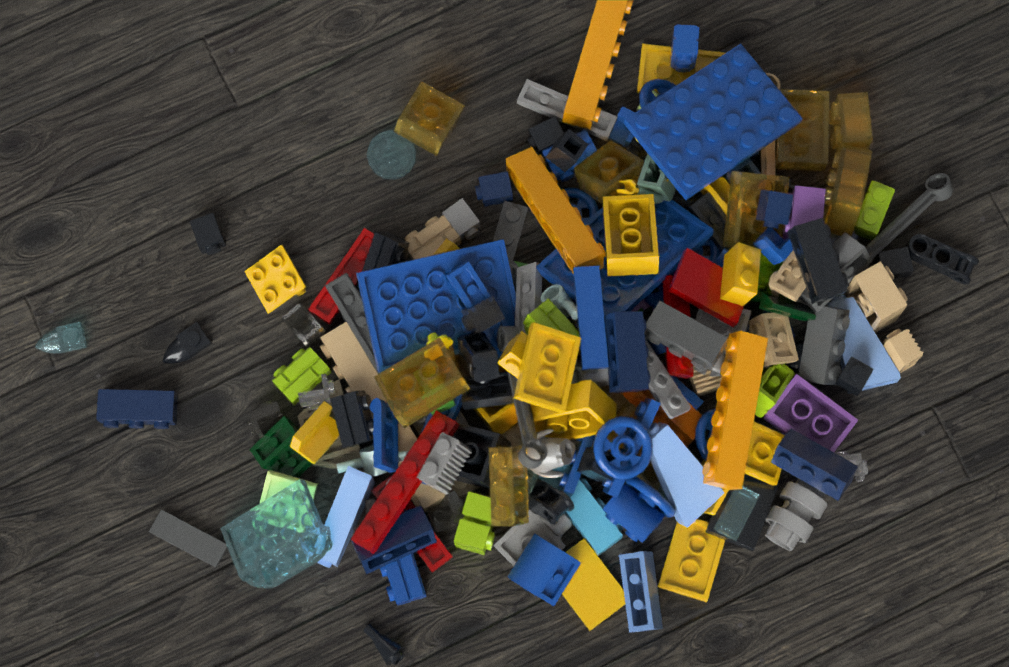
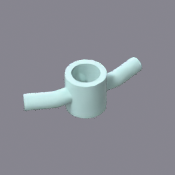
[541,284,577,320]
[336,445,409,476]

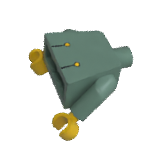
[616,138,676,204]

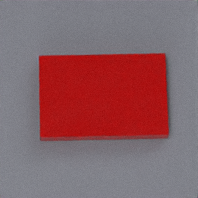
[668,248,744,328]

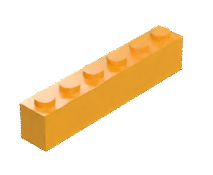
[562,0,633,130]
[506,147,606,273]
[702,331,768,490]

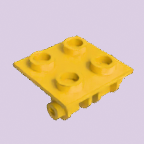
[244,245,306,314]

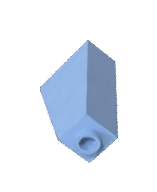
[827,295,901,394]
[648,422,725,528]
[313,466,375,568]

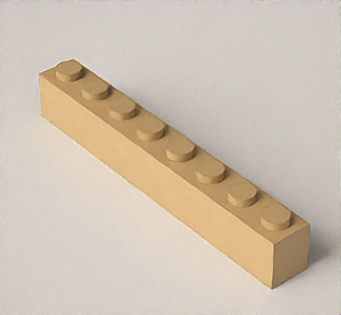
[319,322,451,512]

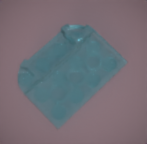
[220,479,333,589]

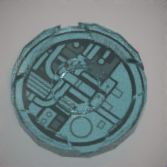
[367,130,416,180]

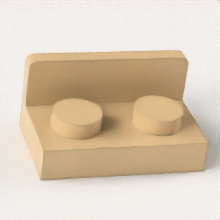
[769,250,806,302]
[749,313,799,369]

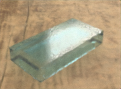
[714,486,760,541]

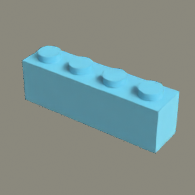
[536,464,623,556]

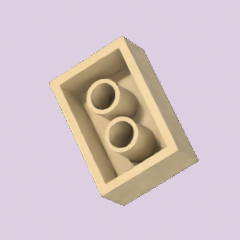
[845,261,908,333]

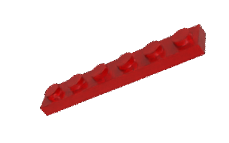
[351,410,459,554]

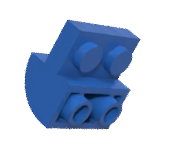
[602,483,665,542]
[507,533,581,606]

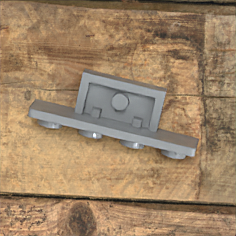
[645,338,691,419]

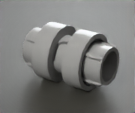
[765,478,828,551]

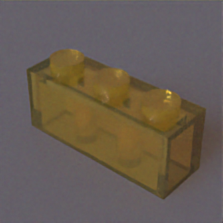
[489,445,529,526]

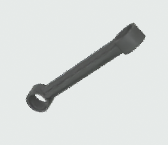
[860,173,953,273]
[497,326,548,469]

